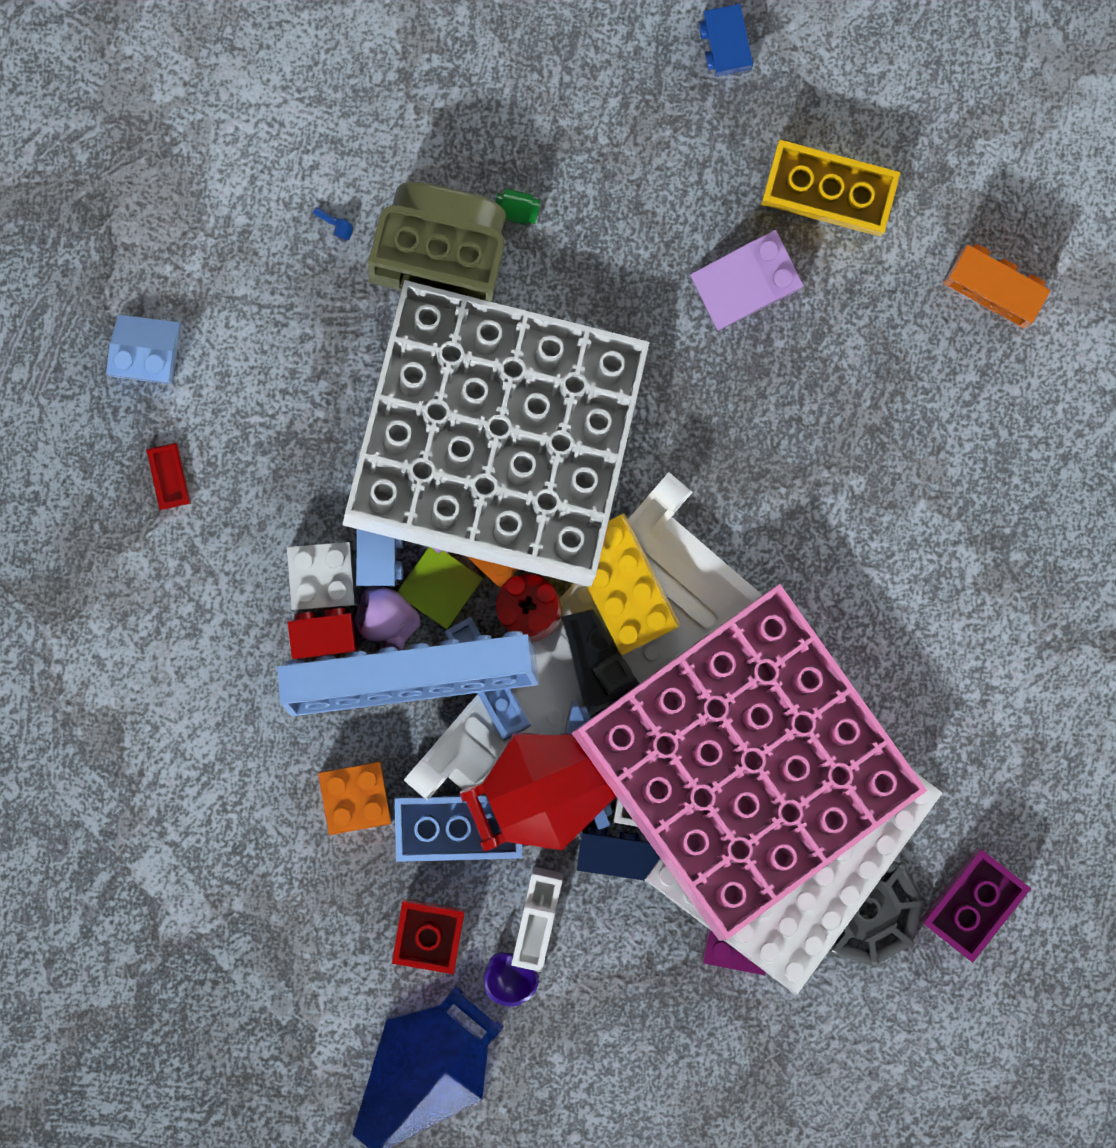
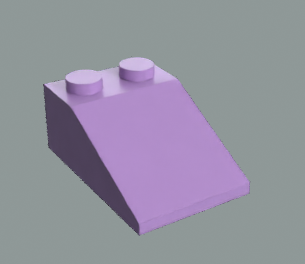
[690,230,804,331]

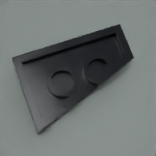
[562,609,640,708]

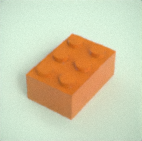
[942,243,1051,328]

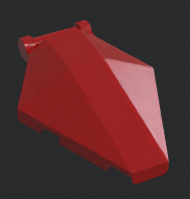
[459,733,616,851]

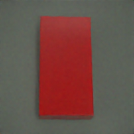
[146,443,191,511]

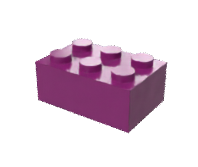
[920,847,1031,963]

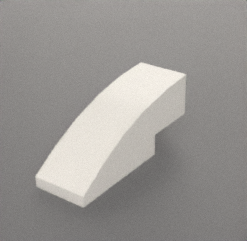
[511,867,564,972]

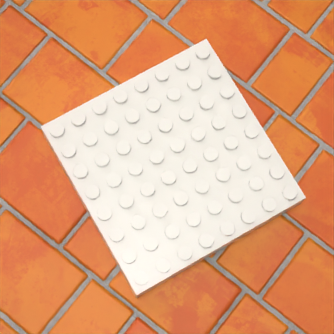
[343,280,649,587]

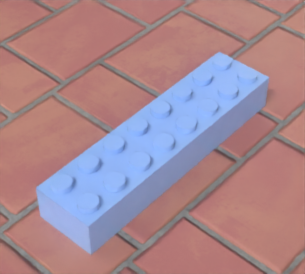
[277,631,539,716]

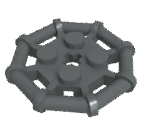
[829,861,927,968]

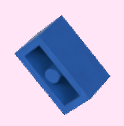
[698,4,753,77]

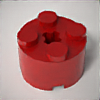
[496,574,563,642]

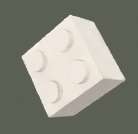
[287,542,357,610]

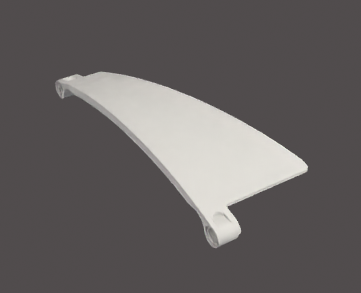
[404,472,762,801]

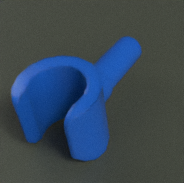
[313,207,353,240]

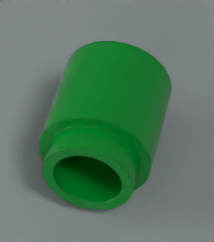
[495,188,541,225]

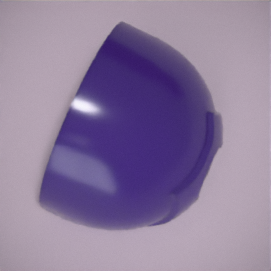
[484,952,539,1007]

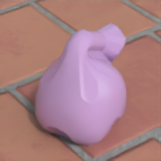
[355,586,420,651]

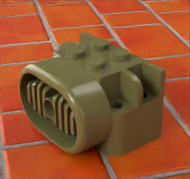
[368,182,506,302]

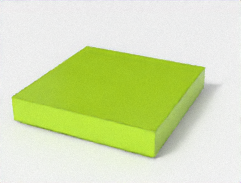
[397,547,483,629]

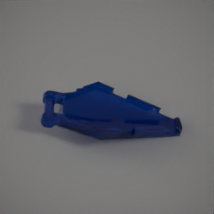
[352,986,504,1148]

